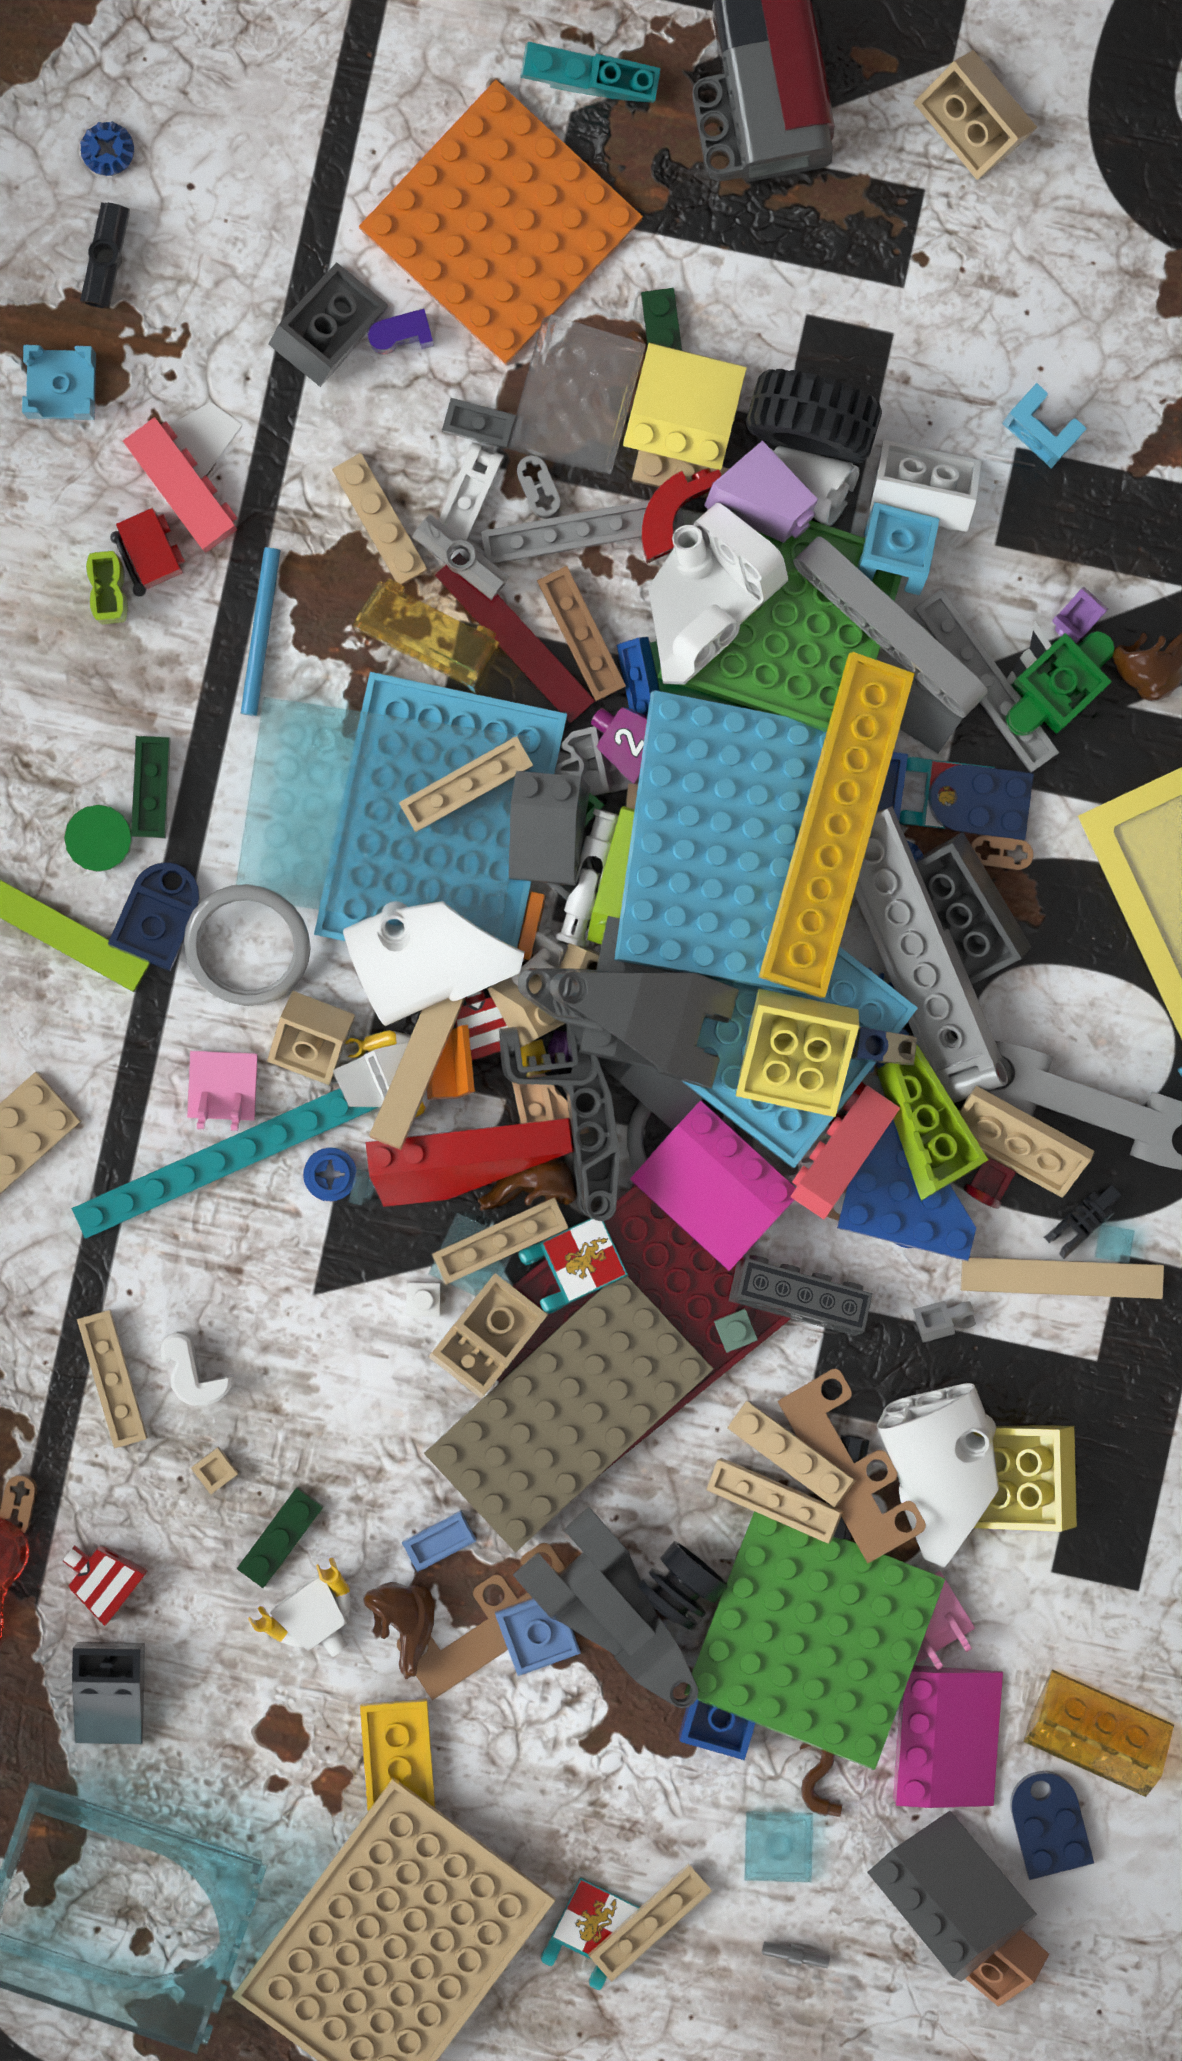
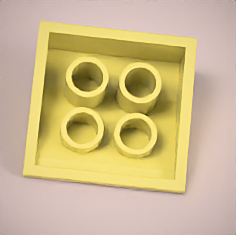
[623,343,747,470]
[736,989,859,1117]
[973,1425,1077,1532]

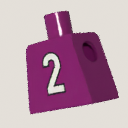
[591,707,647,784]

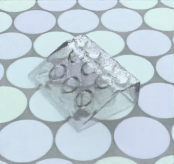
[507,314,646,475]

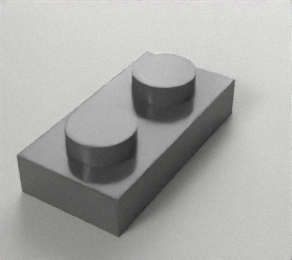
[442,398,516,449]

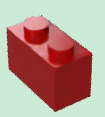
[116,508,185,589]

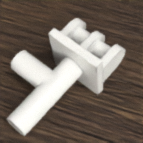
[512,928,568,985]

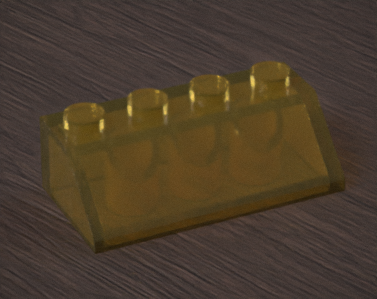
[1023,1669,1174,1797]

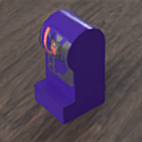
[368,308,434,355]

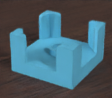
[22,345,96,420]
[1002,383,1087,468]
[857,502,940,595]

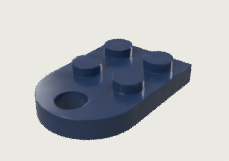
[928,765,1034,841]
[108,863,200,972]
[1010,1771,1094,1880]

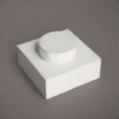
[406,1282,441,1317]

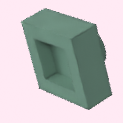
[714,1308,757,1353]

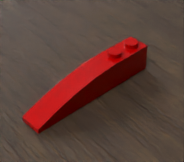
[365,1118,574,1207]

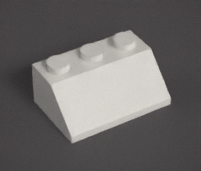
[869,439,982,532]

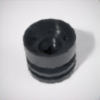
[638,1541,728,1631]

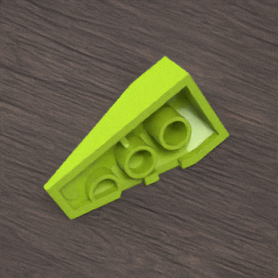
[587,806,635,945]

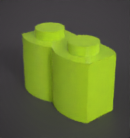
[86,551,128,625]

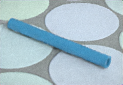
[240,547,281,716]

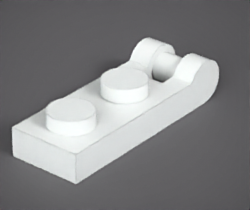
[439,442,504,541]

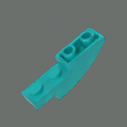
[520,42,661,103]

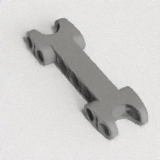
[987,1041,1182,1170]

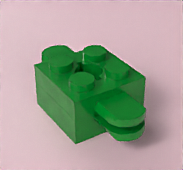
[1006,632,1114,736]

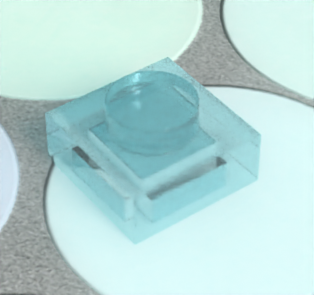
[349,1168,375,1205]
[1094,1224,1135,1263]

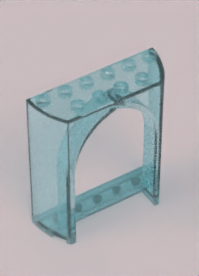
[0,1781,268,2054]

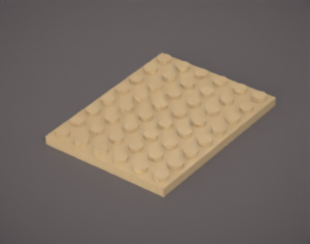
[232,1777,556,2061]

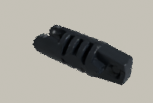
[1044,1185,1122,1259]

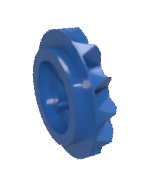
[80,121,134,176]
[303,1147,357,1201]

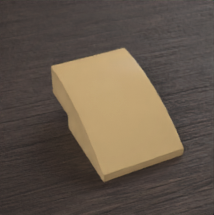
[428,1273,547,1398]

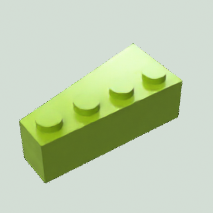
[877,1045,988,1201]

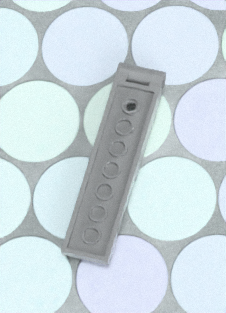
[854,806,1008,1103]

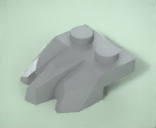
[555,727,633,796]

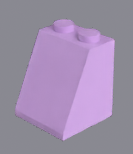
[704,441,818,543]

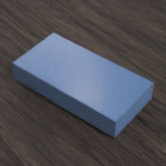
[402,1510,477,1572]

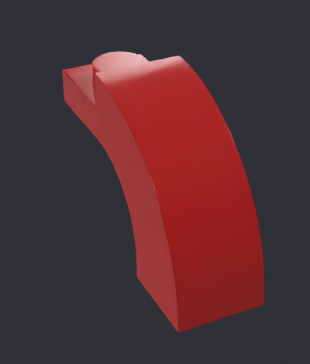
[641,468,722,564]

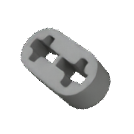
[517,455,560,519]

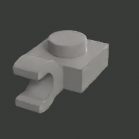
[913,1301,976,1342]

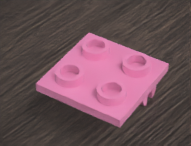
[187,1051,258,1131]
[916,1570,975,1670]

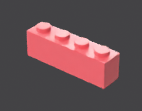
[123,417,238,553]
[791,1086,900,1220]

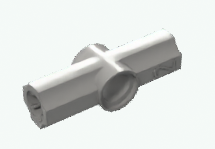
[412,514,509,600]

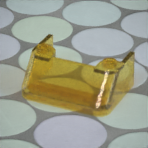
[352,578,500,694]

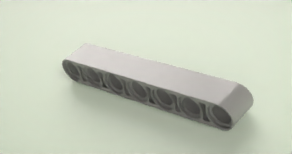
[793,536,988,718]

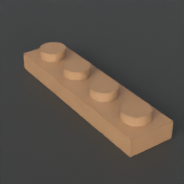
[537,566,626,702]

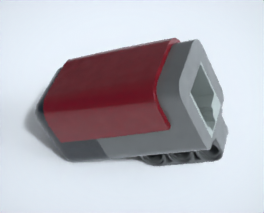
[692,0,835,182]

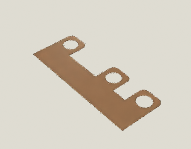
[778,1369,926,1563]
[397,1543,565,1700]

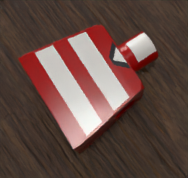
[456,990,508,1060]
[62,1545,148,1626]

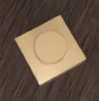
[191,1446,238,1494]

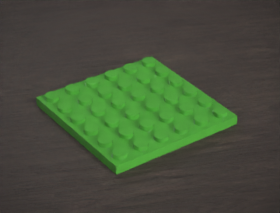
[658,520,902,732]
[684,1511,945,1770]

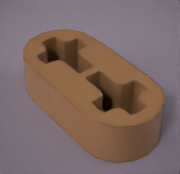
[971,835,1034,870]
[0,1474,37,1539]

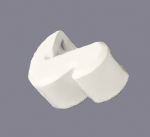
[161,1331,234,1405]

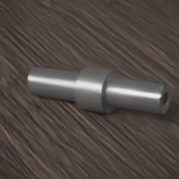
[762,1941,830,1969]

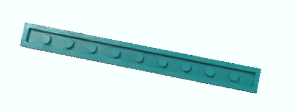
[71,1088,379,1239]

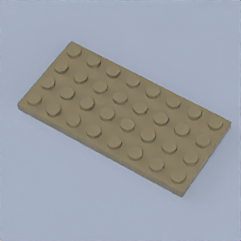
[424,1276,713,1553]

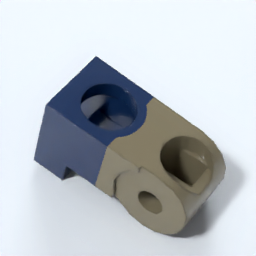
[851,1027,917,1065]

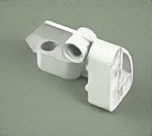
[648,502,788,684]
[343,901,524,1026]
[877,1383,999,1567]

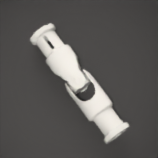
[556,809,619,947]

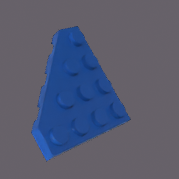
[837,1120,976,1262]

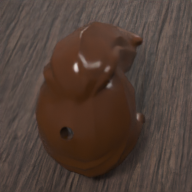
[1112,632,1182,701]
[478,1158,577,1211]
[363,1582,435,1679]

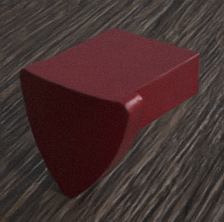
[963,1156,1016,1209]

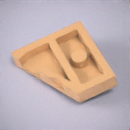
[512,1073,589,1134]

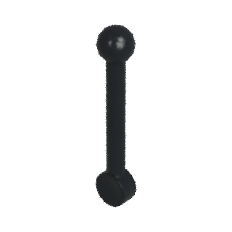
[110,531,146,597]

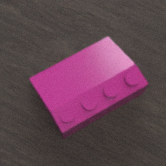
[630,1100,796,1271]
[893,1665,1003,1808]

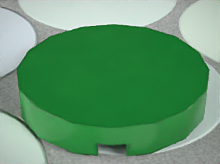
[64,805,133,872]

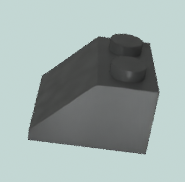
[900,677,962,754]

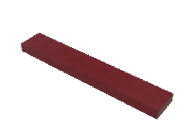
[435,552,595,724]

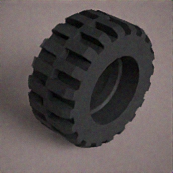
[746,369,882,464]

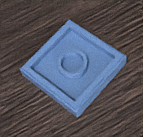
[495,1598,581,1676]

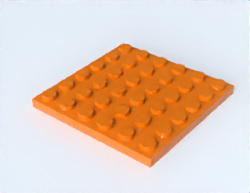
[359,79,643,366]

